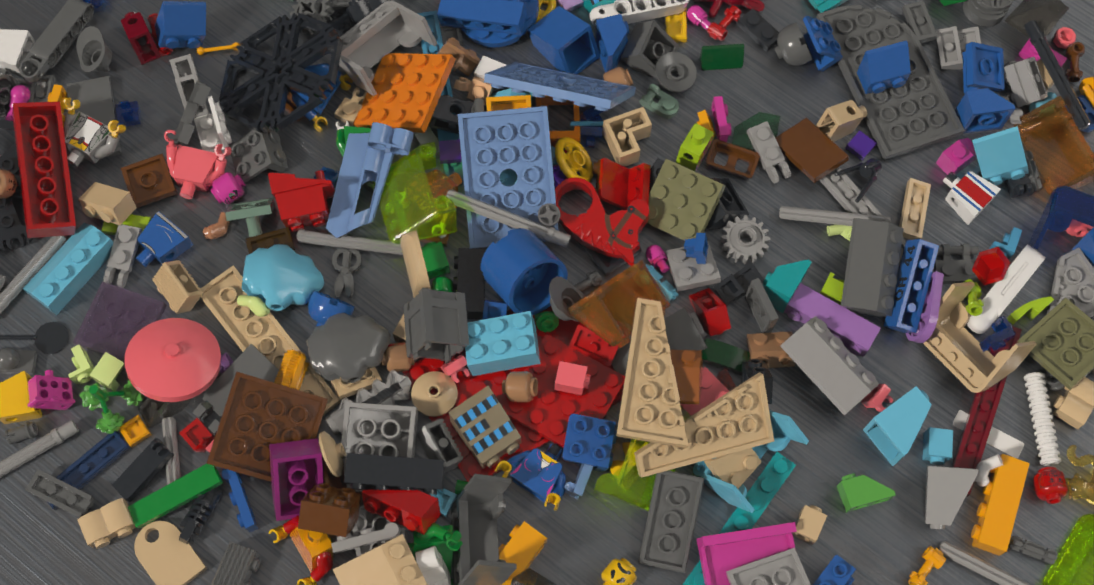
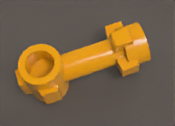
[908,546,946,585]

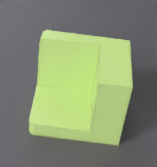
[90,352,125,391]

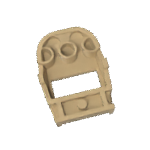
[400,230,431,298]

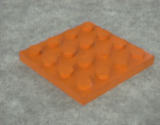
[353,53,456,133]

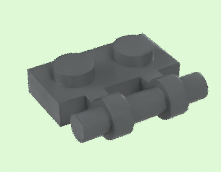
[934,244,981,284]

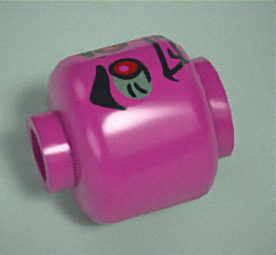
[211,172,245,205]

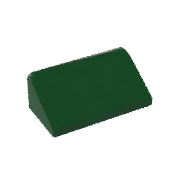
[700,44,744,71]

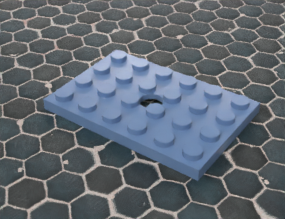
[484,62,636,111]
[458,106,559,248]

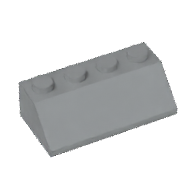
[780,316,879,415]

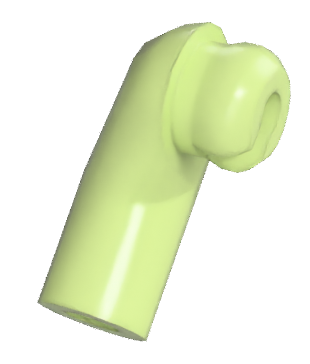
[237,295,270,317]

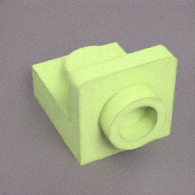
[68,345,95,384]

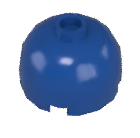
[308,290,355,326]

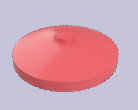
[124,318,221,402]

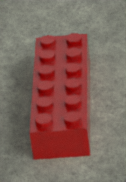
[12,101,76,238]

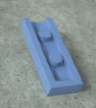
[564,464,593,499]

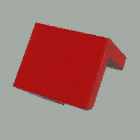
[972,247,1011,285]

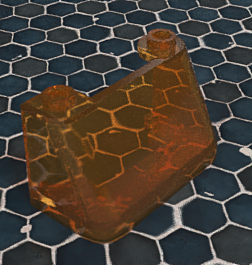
[1013,96,1094,197]
[567,260,671,348]

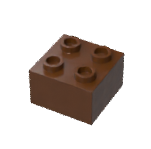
[298,483,362,537]

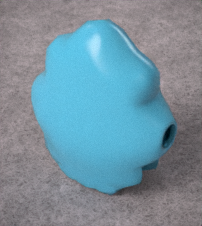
[242,244,325,311]

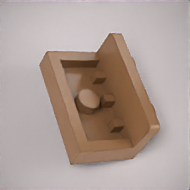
[746,331,796,368]

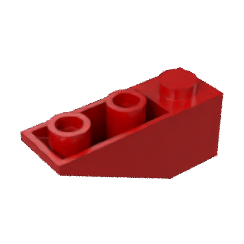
[362,490,440,535]

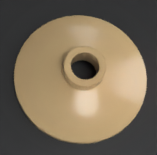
[411,371,458,417]
[319,431,346,477]

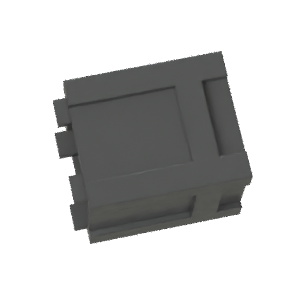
[403,288,469,364]

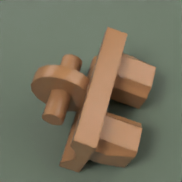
[438,37,481,76]

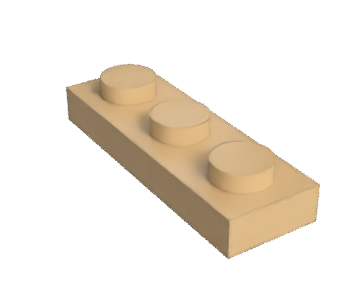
[899,178,931,240]

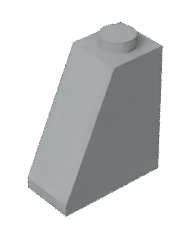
[925,465,978,530]

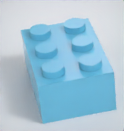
[465,311,541,376]

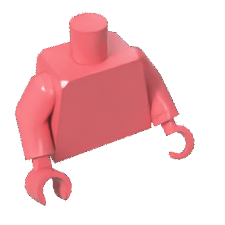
[164,130,232,199]

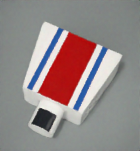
[943,171,1001,225]

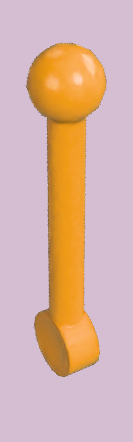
[197,42,241,55]

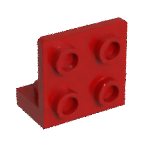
[598,158,651,210]
[569,312,629,368]

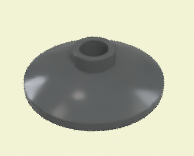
[655,52,697,92]

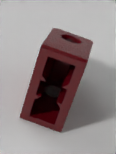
[121,12,161,65]

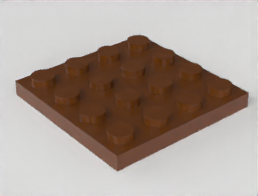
[207,371,328,482]

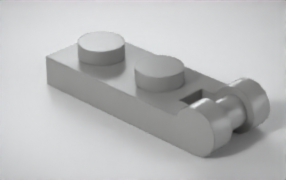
[331,522,401,553]

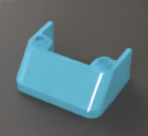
[693,410,809,513]

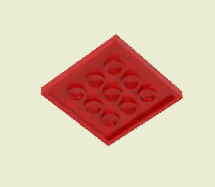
[503,334,625,448]

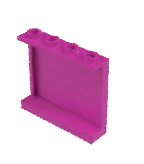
[697,522,797,585]

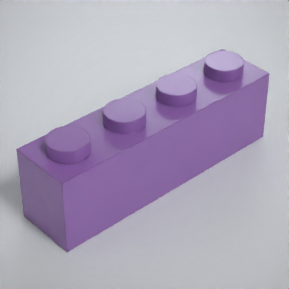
[784,283,881,357]

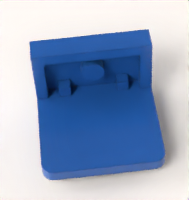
[803,16,843,72]
[562,414,617,472]

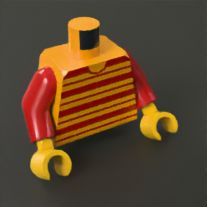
[269,515,333,585]

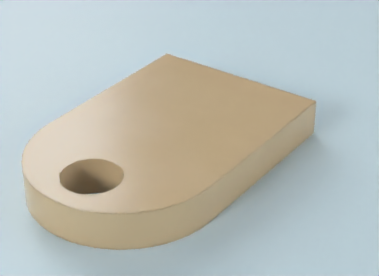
[134,521,208,585]

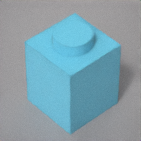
[923,427,953,465]

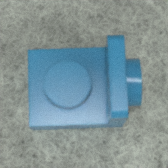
[989,227,1022,260]

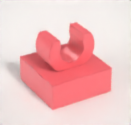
[441,355,470,383]
[861,384,893,412]

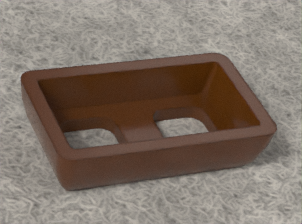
[706,139,760,179]

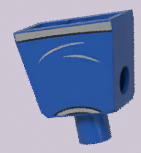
[136,211,193,267]

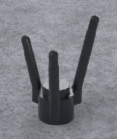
[834,158,882,203]

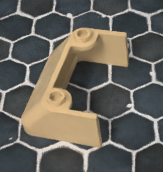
[923,282,1037,393]

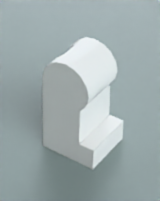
[415,546,451,585]

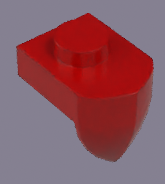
[179,417,215,453]

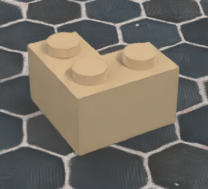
[602,106,652,167]

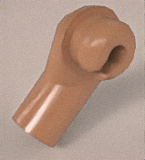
[202,212,230,240]

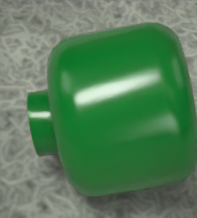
[431,276,453,292]

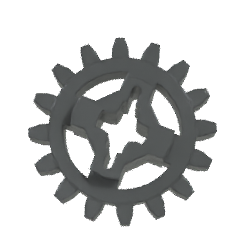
[289,0,334,35]

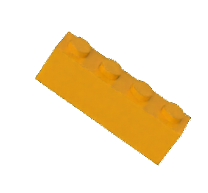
[971,454,1030,556]
[498,521,547,585]

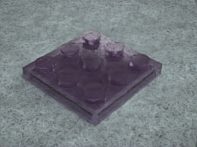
[73,282,167,362]

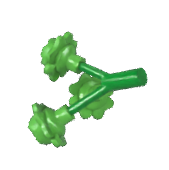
[80,380,145,434]

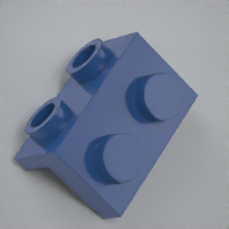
[813,555,856,585]

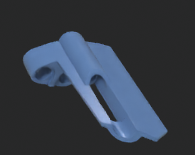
[326,122,414,238]

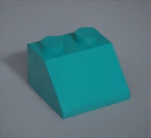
[762,259,812,313]

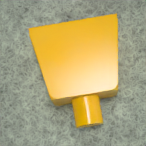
[0,371,43,424]

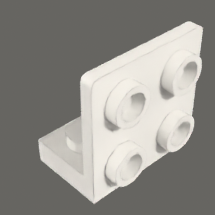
[194,96,232,153]

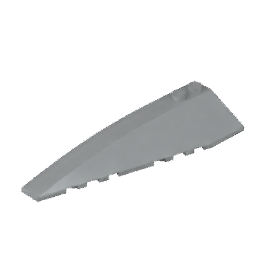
[341,402,419,557]

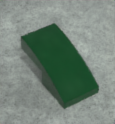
[702,338,750,375]

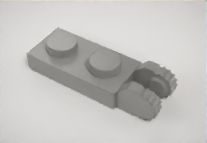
[747,121,791,183]
[103,224,142,288]

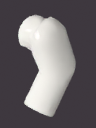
[975,454,1003,487]

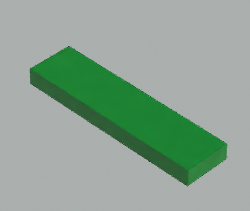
[128,464,223,529]

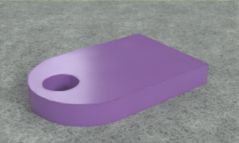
[906,271,944,343]

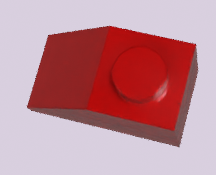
[689,288,731,336]

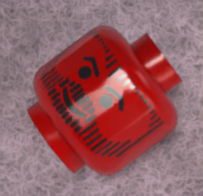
[1033,467,1068,504]

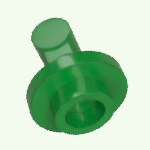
[534,311,559,332]

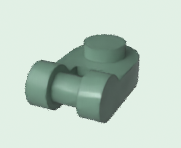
[639,84,679,119]

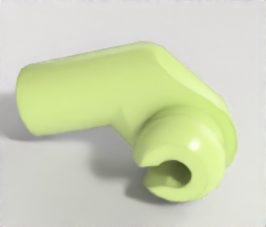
[827,224,852,241]

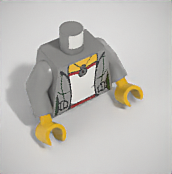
[63,97,126,167]

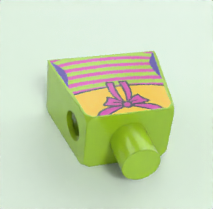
[675,123,714,172]

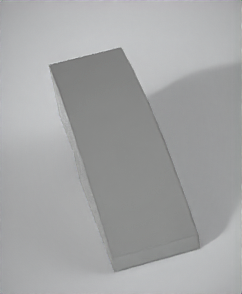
[170,54,209,119]

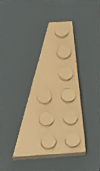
[616,298,689,448]
[634,372,774,478]

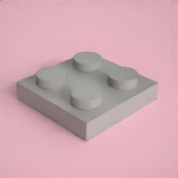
[665,242,721,292]

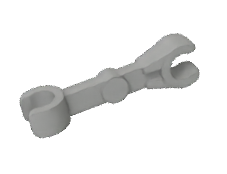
[996,93,1023,124]

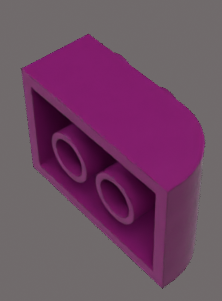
[269,438,323,521]

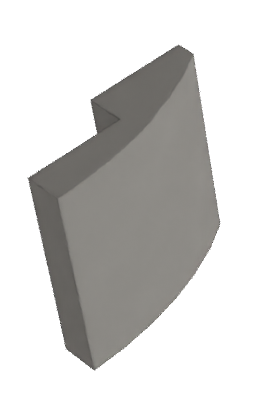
[936,26,981,70]

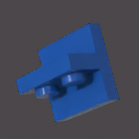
[962,42,1005,93]

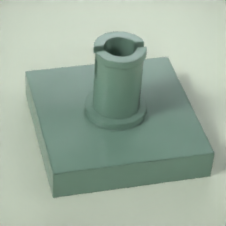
[225,197,275,237]

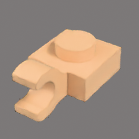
[454,76,494,105]

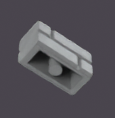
[1004,57,1048,107]

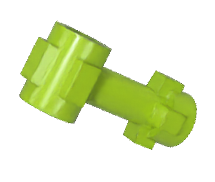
[963,279,984,316]

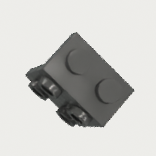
[230,129,288,183]

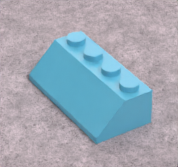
[22,223,114,315]

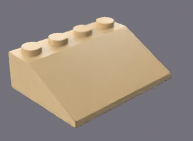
[332,534,427,585]

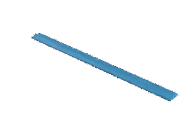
[570,121,603,126]

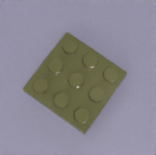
[647,159,726,241]
[1017,298,1094,390]

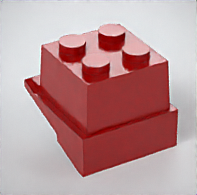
[268,170,335,232]

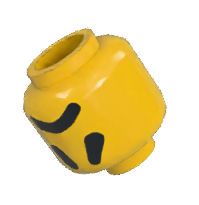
[601,558,637,585]

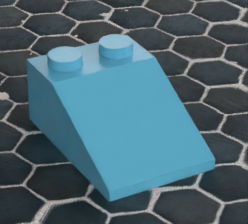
[972,126,1029,186]

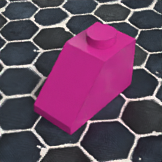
[936,138,977,175]

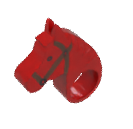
[555,177,649,267]

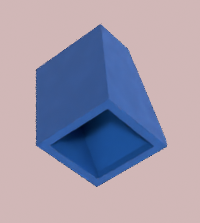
[527,6,600,75]

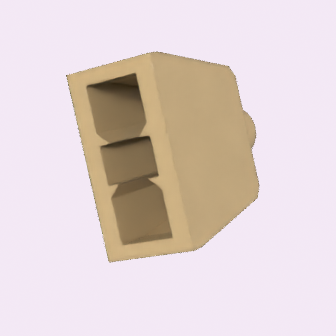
[816,100,867,142]

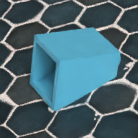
[863,386,932,466]

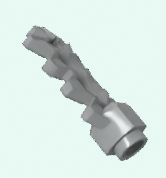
[325,370,412,435]

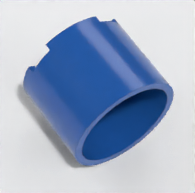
[480,228,568,315]

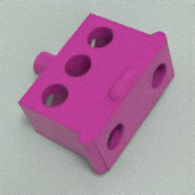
[27,370,76,410]

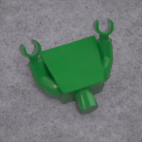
[407,523,463,585]

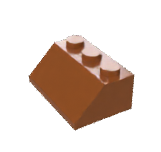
[670,350,703,405]

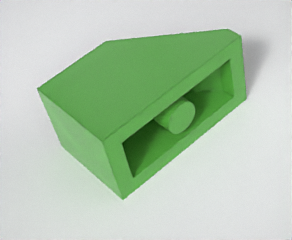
[837,473,896,513]

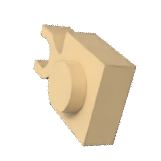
[334,87,367,127]

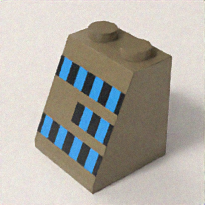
[449,386,521,469]

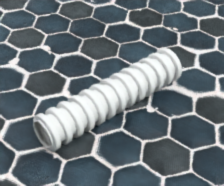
[1023,372,1061,466]

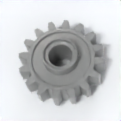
[720,215,770,264]

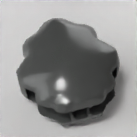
[306,313,391,383]

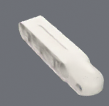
[589,0,690,26]
[967,244,1046,334]

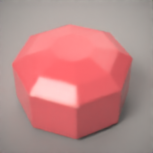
[1053,27,1076,49]

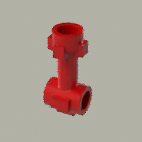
[707,5,741,41]

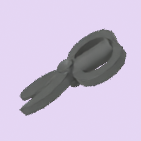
[332,248,361,299]

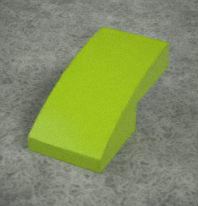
[1003,296,1054,326]

